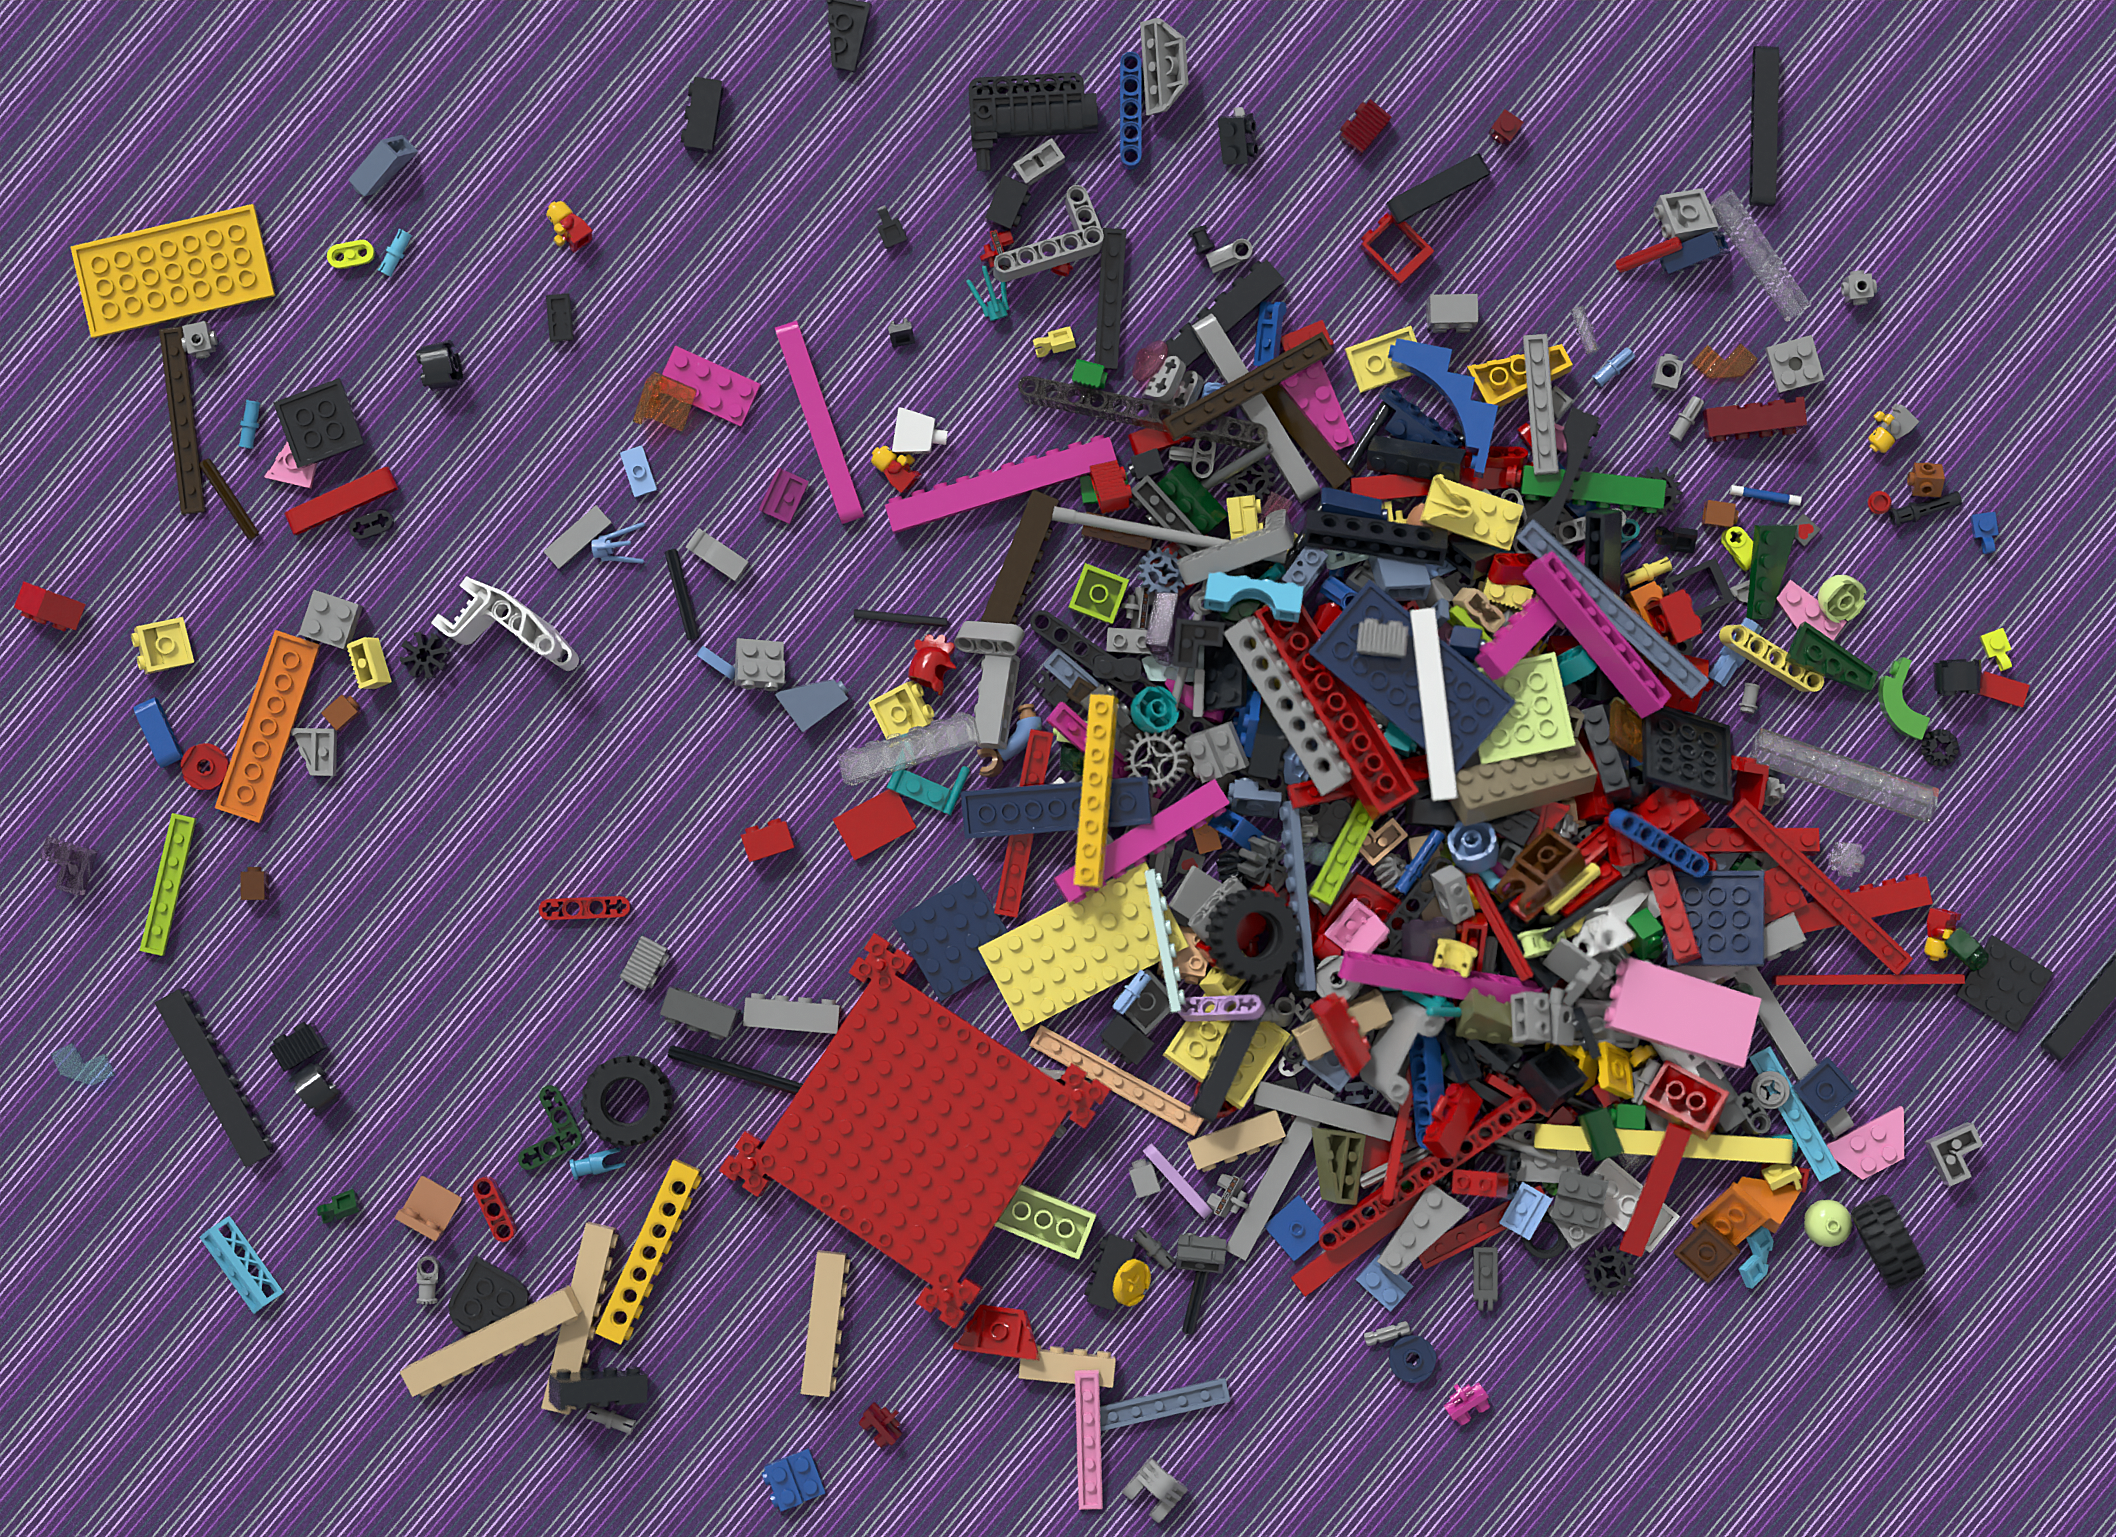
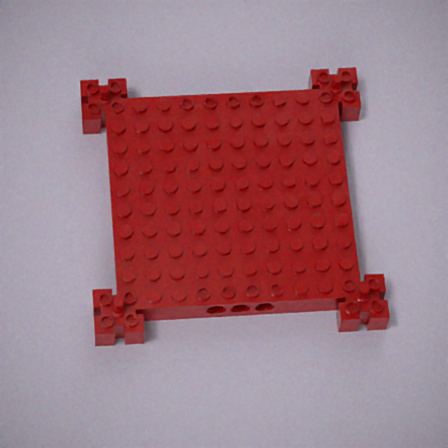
[719,933,1112,1329]

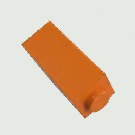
[1730,1176,1802,1234]

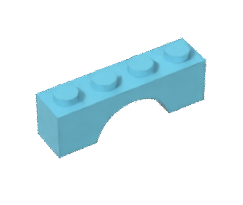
[1204,572,1303,623]

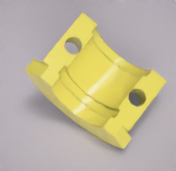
[1433,939,1477,977]

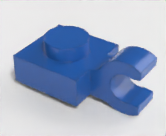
[1970,512,1999,554]

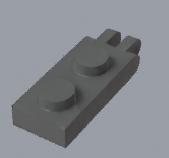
[1473,1247,1498,1311]

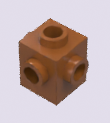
[1907,462,1945,497]

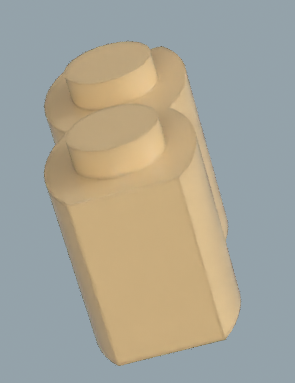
[1452,588,1506,633]

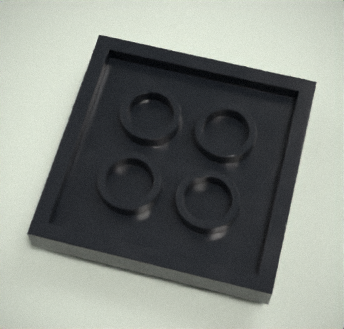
[273,378,365,469]
[1955,935,2053,1032]

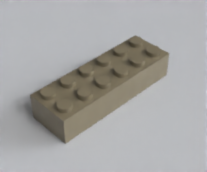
[1449,738,1598,827]

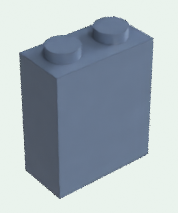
[1368,556,1431,601]

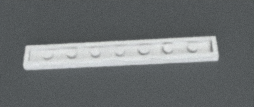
[1410,608,1457,801]

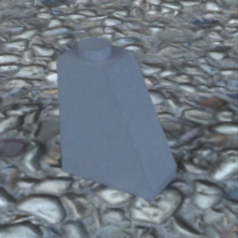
[348,135,418,197]
[775,679,849,732]

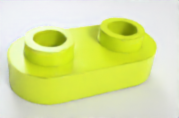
[327,240,375,269]

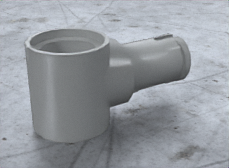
[1261,997,1296,1027]

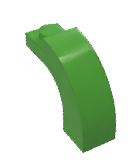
[1878,657,1930,741]

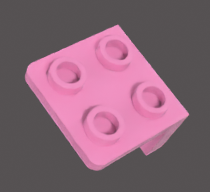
[1324,898,1389,954]

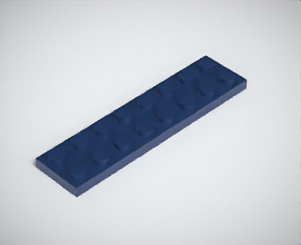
[961,776,1152,839]

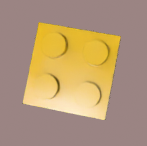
[1597,1041,1634,1099]

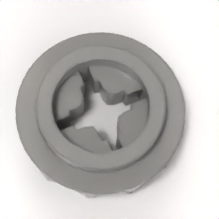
[1751,1071,1790,1109]

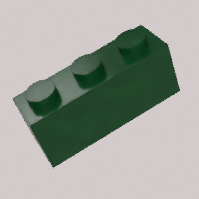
[1156,463,1228,536]

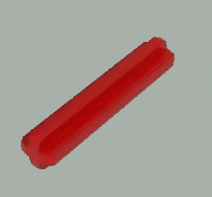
[1615,237,1682,273]

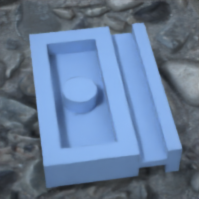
[1499,1182,1552,1240]

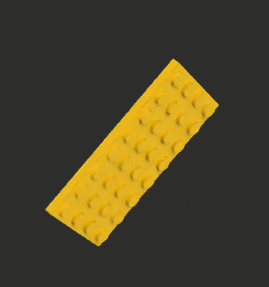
[70,204,276,339]

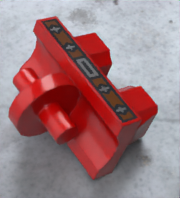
[980,230,1014,270]

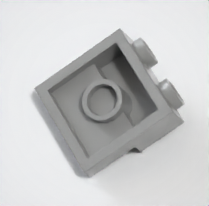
[1654,188,1719,243]
[735,638,785,691]
[1184,721,1250,783]

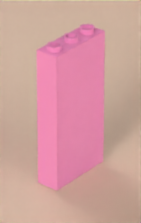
[1604,957,1761,1068]

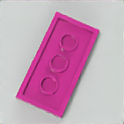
[656,346,761,427]
[1281,361,1355,462]

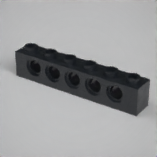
[1302,509,1448,566]

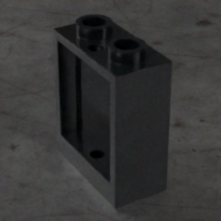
[1661,557,1735,616]
[1456,1142,1522,1199]

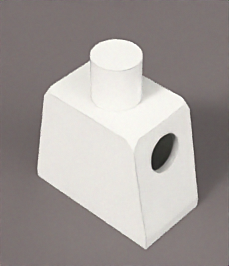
[892,407,948,454]

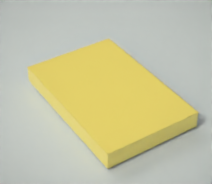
[1345,326,1417,393]

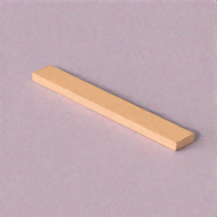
[1029,1025,1203,1136]

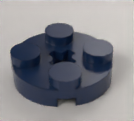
[1389,1335,1437,1383]

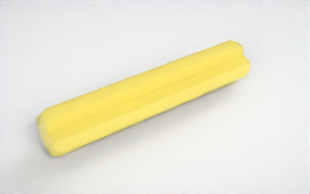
[1543,863,1601,915]

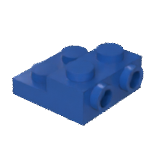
[1233,690,1261,757]
[762,1448,826,1511]

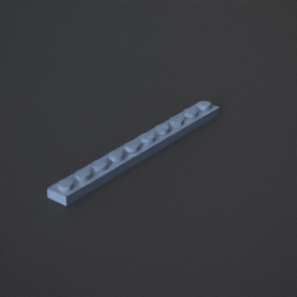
[1516,519,1709,698]

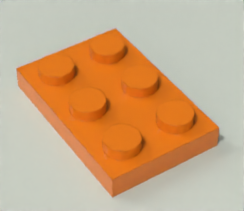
[1691,1183,1771,1246]

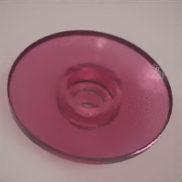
[1132,340,1168,382]

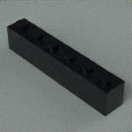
[1160,259,1285,369]

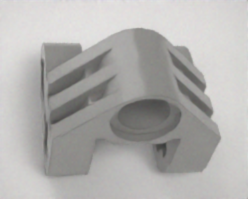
[1141,356,1204,414]
[1122,1457,1188,1523]

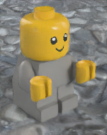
[1868,403,1919,453]

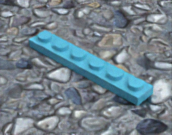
[1749,1046,1841,1182]

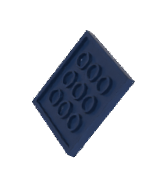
[1667,871,1765,966]
[892,873,1008,1002]

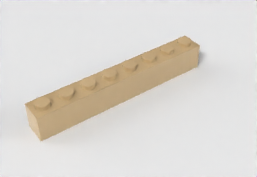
[541,1222,618,1415]
[400,1285,582,1397]

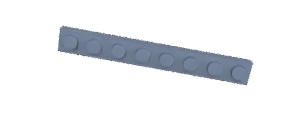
[1279,801,1316,991]

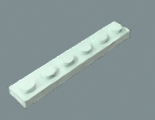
[1145,868,1186,1012]

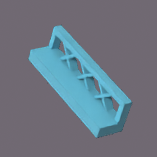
[199,1216,284,1314]

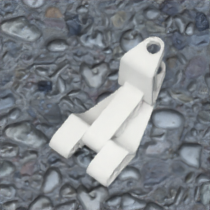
[431,576,579,671]
[1572,854,1661,957]

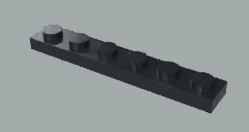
[1094,228,1126,370]

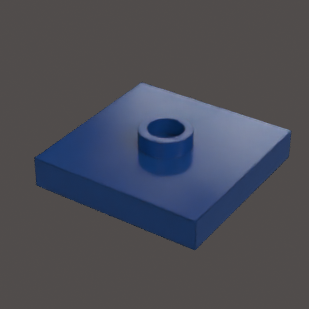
[1264,1194,1325,1261]

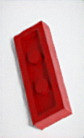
[1484,1072,1553,1118]

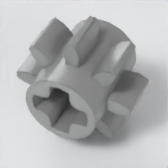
[1764,777,1786,806]
[1299,814,1318,843]
[1553,814,1579,841]

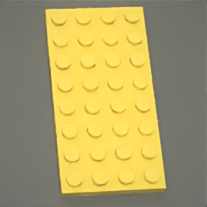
[978,861,1189,1032]

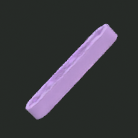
[1177,995,1265,1022]
[1143,1143,1213,1219]

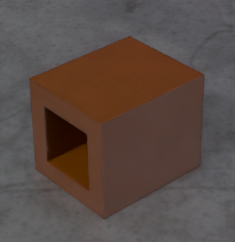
[240,867,269,900]

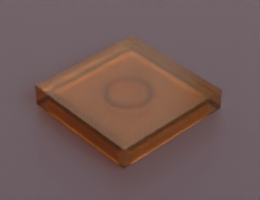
[1609,700,1642,763]

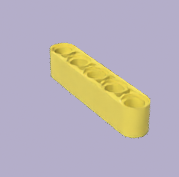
[1719,625,1824,692]

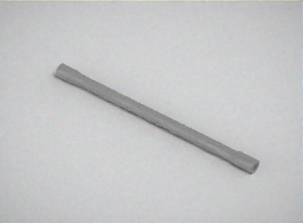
[1052,506,1287,564]

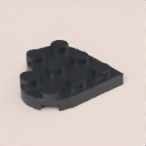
[448,1255,529,1332]

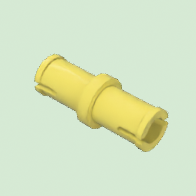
[1623,557,1673,588]

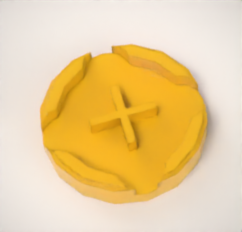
[1113,1259,1151,1307]

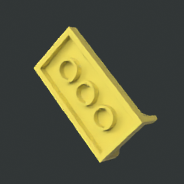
[1419,474,1524,552]

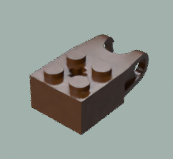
[1496,827,1587,915]

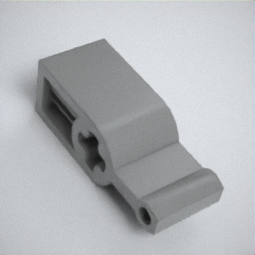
[686,528,750,582]

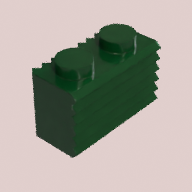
[1945,927,1989,972]

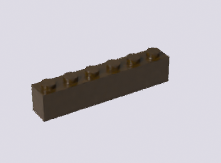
[981,490,1062,625]

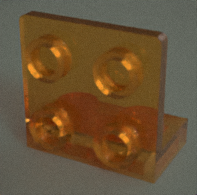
[633,371,697,431]

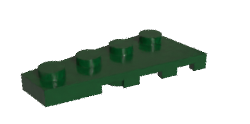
[1746,524,1798,619]
[1785,621,1878,694]

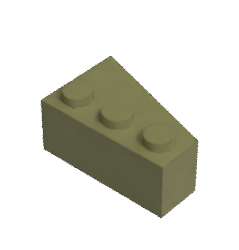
[1455,988,1524,1047]
[1311,1127,1366,1205]

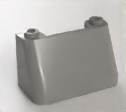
[1360,997,1446,1105]

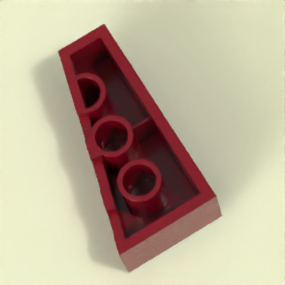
[1703,397,1807,443]

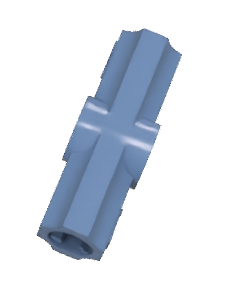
[1708,618,1763,688]

